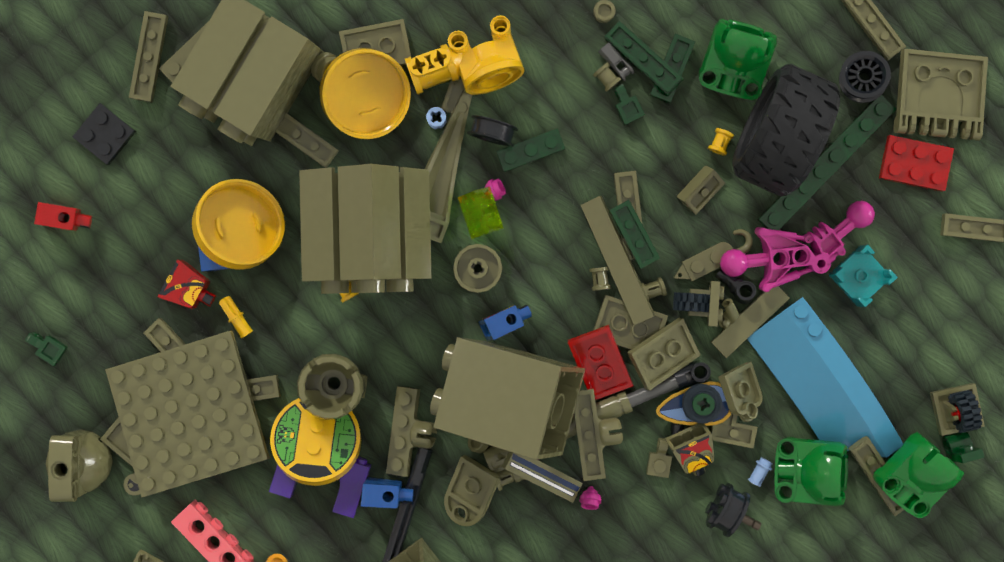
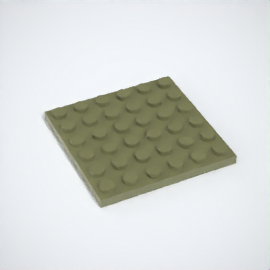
[105,331,270,497]

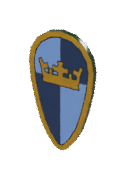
[656,381,731,426]

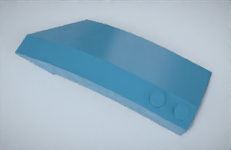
[747,297,903,458]

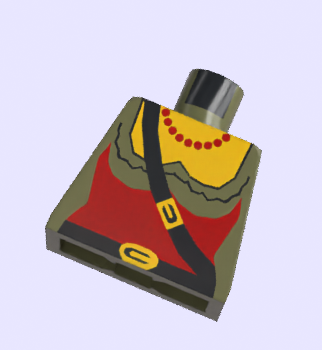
[665,423,714,476]

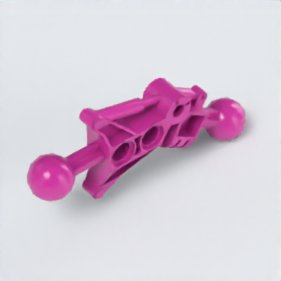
[720,201,875,292]

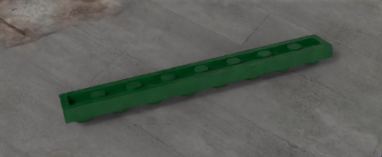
[757,95,896,230]

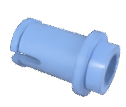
[748,457,773,487]

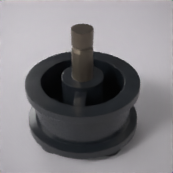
[705,483,761,537]

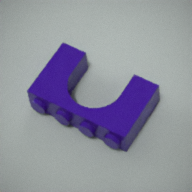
[269,457,372,518]

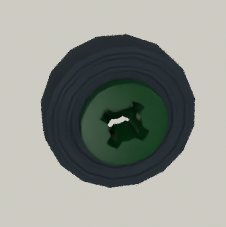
[682,384,722,424]

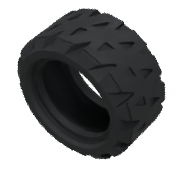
[732,64,840,197]

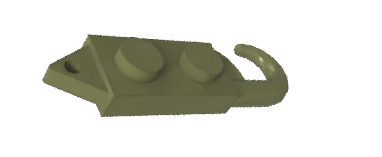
[674,229,753,281]

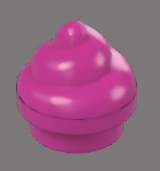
[482,179,506,201]
[579,486,601,510]

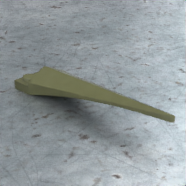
[425,88,472,243]

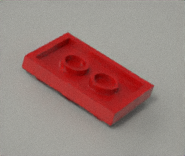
[879,135,954,192]
[568,325,633,400]

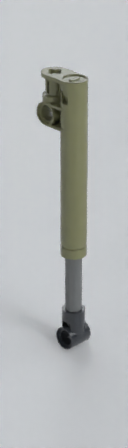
[483,361,711,491]

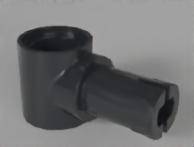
[715,269,756,304]

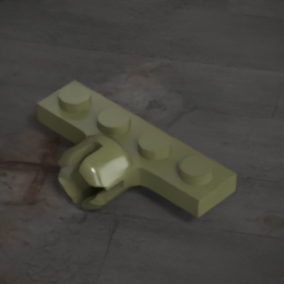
[386,386,437,477]
[574,389,623,481]

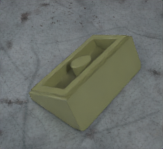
[677,166,725,215]

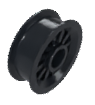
[839,51,891,103]
[467,115,518,147]

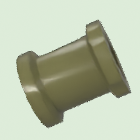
[593,62,622,92]
[589,267,611,291]
[641,277,667,300]

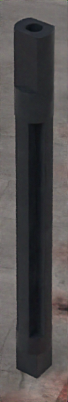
[382,448,433,562]

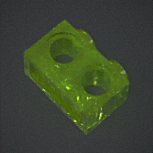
[458,187,504,239]

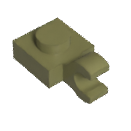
[646,438,672,478]

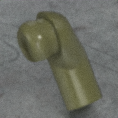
[718,299,739,329]

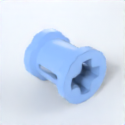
[426,107,447,129]

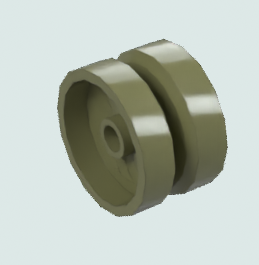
[453,244,502,293]

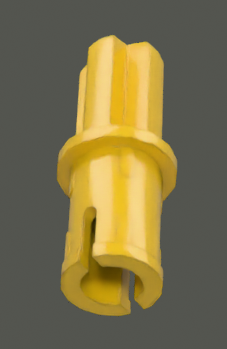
[219,296,253,338]

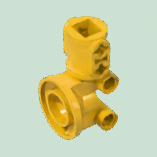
[404,15,524,95]

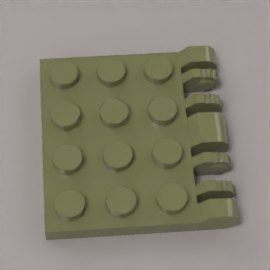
[894,49,988,141]

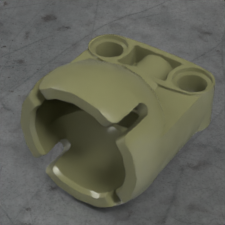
[297,353,368,420]
[46,430,113,502]

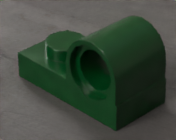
[942,432,985,463]

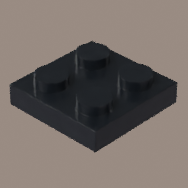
[72,103,137,165]

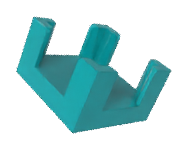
[828,245,898,307]

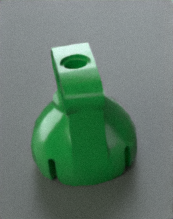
[699,19,777,100]
[873,432,964,518]
[774,437,849,507]

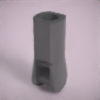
[598,43,635,82]

